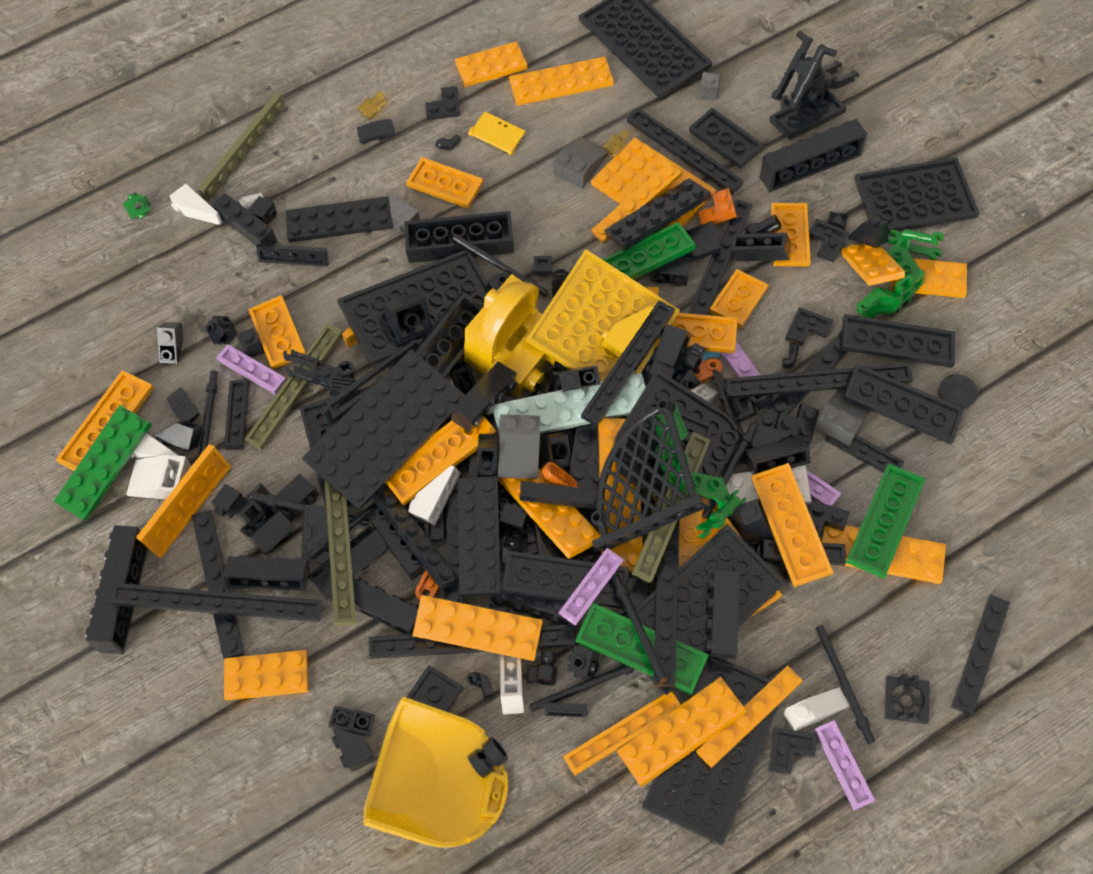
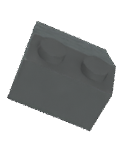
[553,137,610,189]
[815,389,870,446]
[498,414,540,479]

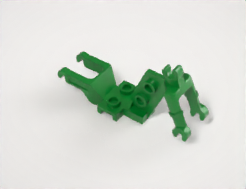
[856,229,944,318]
[655,404,746,538]

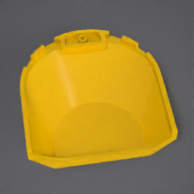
[363,697,508,848]

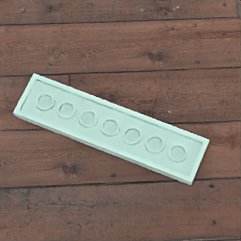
[493,373,645,435]

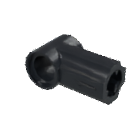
[745,214,782,234]

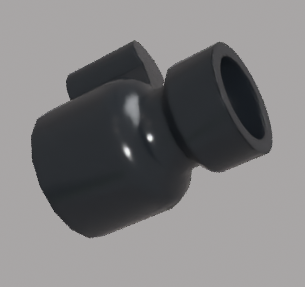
[681,343,705,373]
[526,651,558,686]

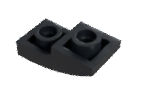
[357,119,395,145]
[166,387,200,422]
[328,705,375,736]

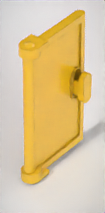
[468,111,526,156]

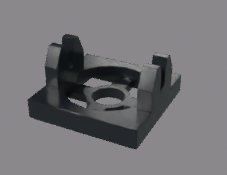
[884,673,930,724]

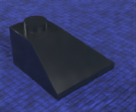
[727,499,774,547]

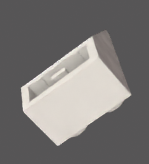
[126,455,191,499]

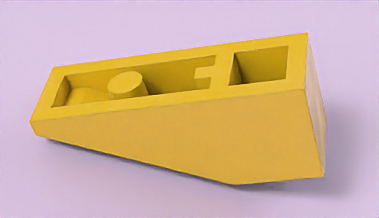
[600,306,653,357]

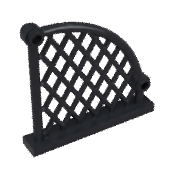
[591,397,710,552]

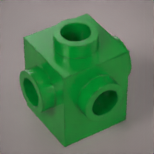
[122,192,151,219]

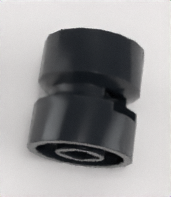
[467,737,508,778]

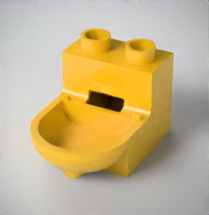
[464,274,557,399]

